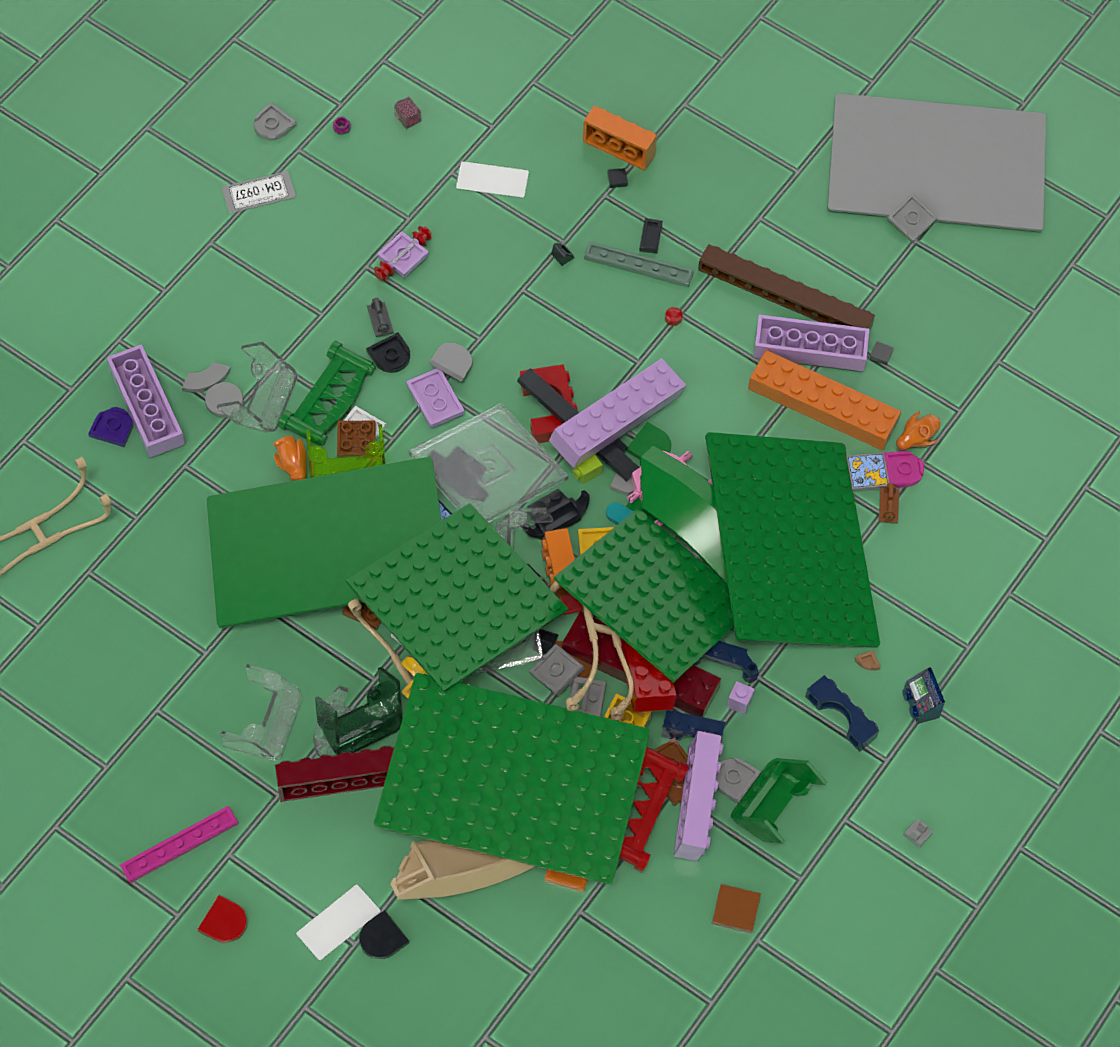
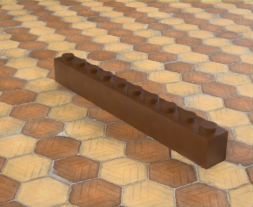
[698,244,875,331]

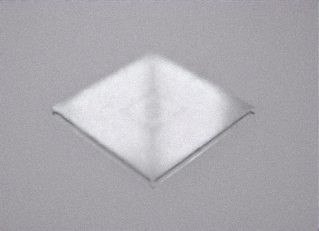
[409,402,569,522]

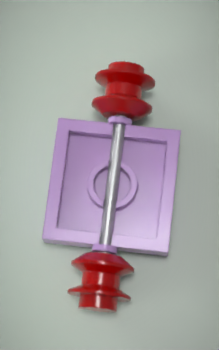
[374,226,432,281]

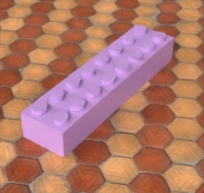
[549,358,686,468]

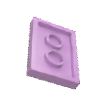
[406,368,464,428]

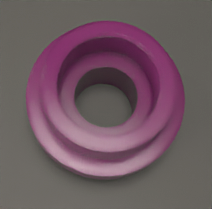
[333,117,351,134]

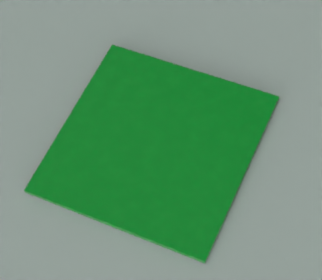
[346,503,568,692]
[553,508,734,683]

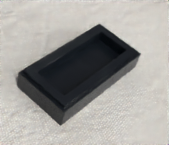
[639,218,663,254]

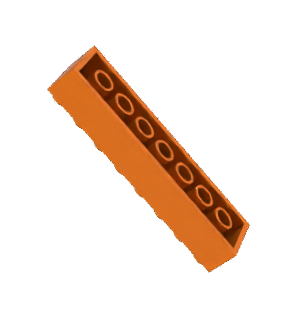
[748,350,901,451]

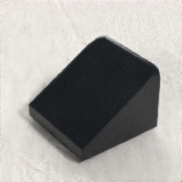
[533,629,559,654]

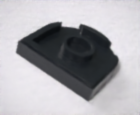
[366,332,410,373]
[359,910,409,959]

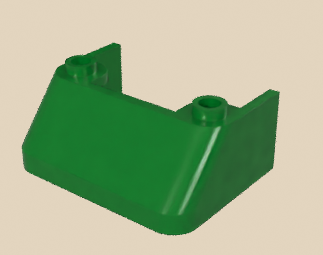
[731,758,827,844]

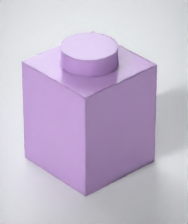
[727,681,755,715]

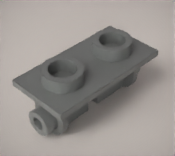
[367,298,394,337]

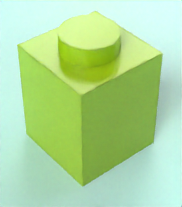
[572,454,603,484]

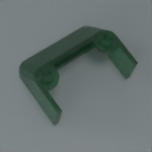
[315,667,403,755]

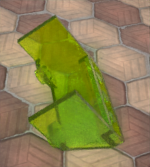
[306,424,385,478]

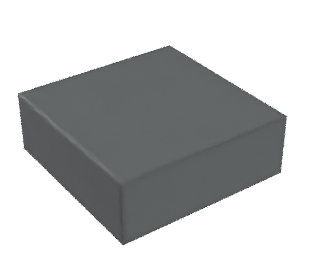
[869,341,894,365]

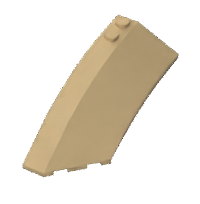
[390,840,535,900]

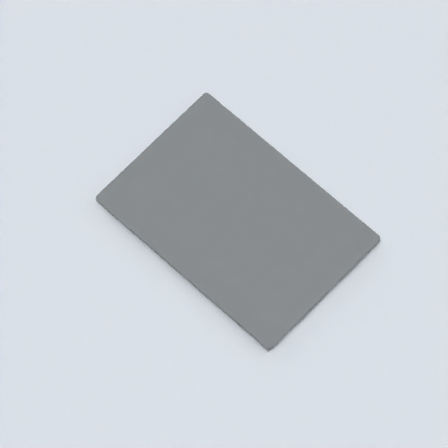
[828,93,1046,232]

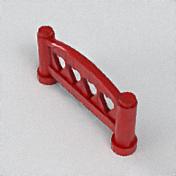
[619,747,689,872]

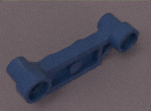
[693,641,759,683]

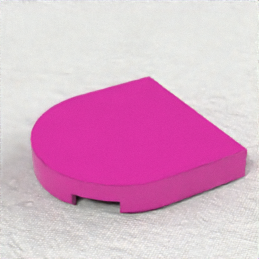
[884,451,924,488]

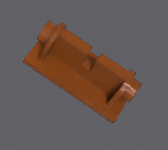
[879,483,899,523]

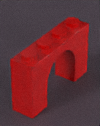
[520,364,577,444]

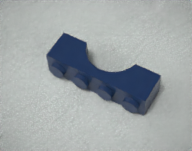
[805,675,879,752]

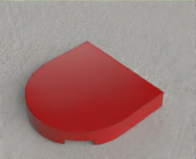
[197,895,247,943]

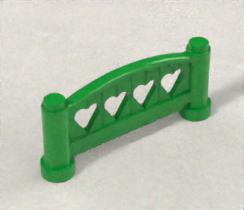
[278,340,376,446]

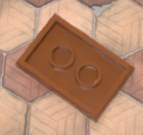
[648,738,688,806]

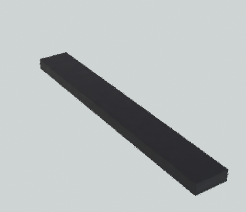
[517,368,640,482]

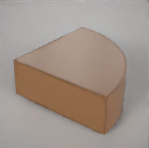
[854,650,881,671]

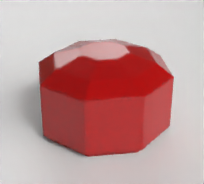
[665,307,683,326]

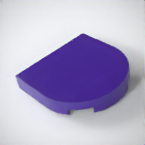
[88,407,133,447]

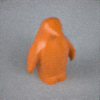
[896,411,941,450]
[273,436,307,481]

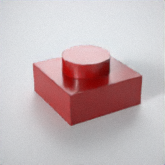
[560,593,583,615]

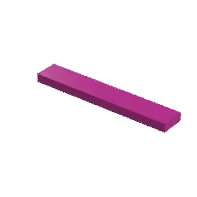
[120,806,238,884]

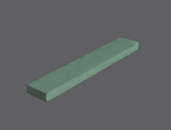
[584,241,694,288]

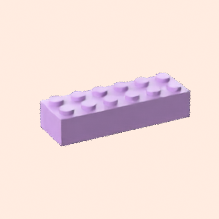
[753,315,869,372]
[106,344,185,458]
[673,731,723,862]

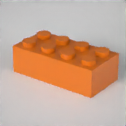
[583,106,657,171]

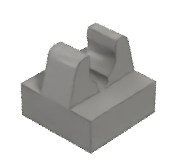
[904,819,933,848]

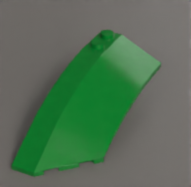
[640,446,728,585]

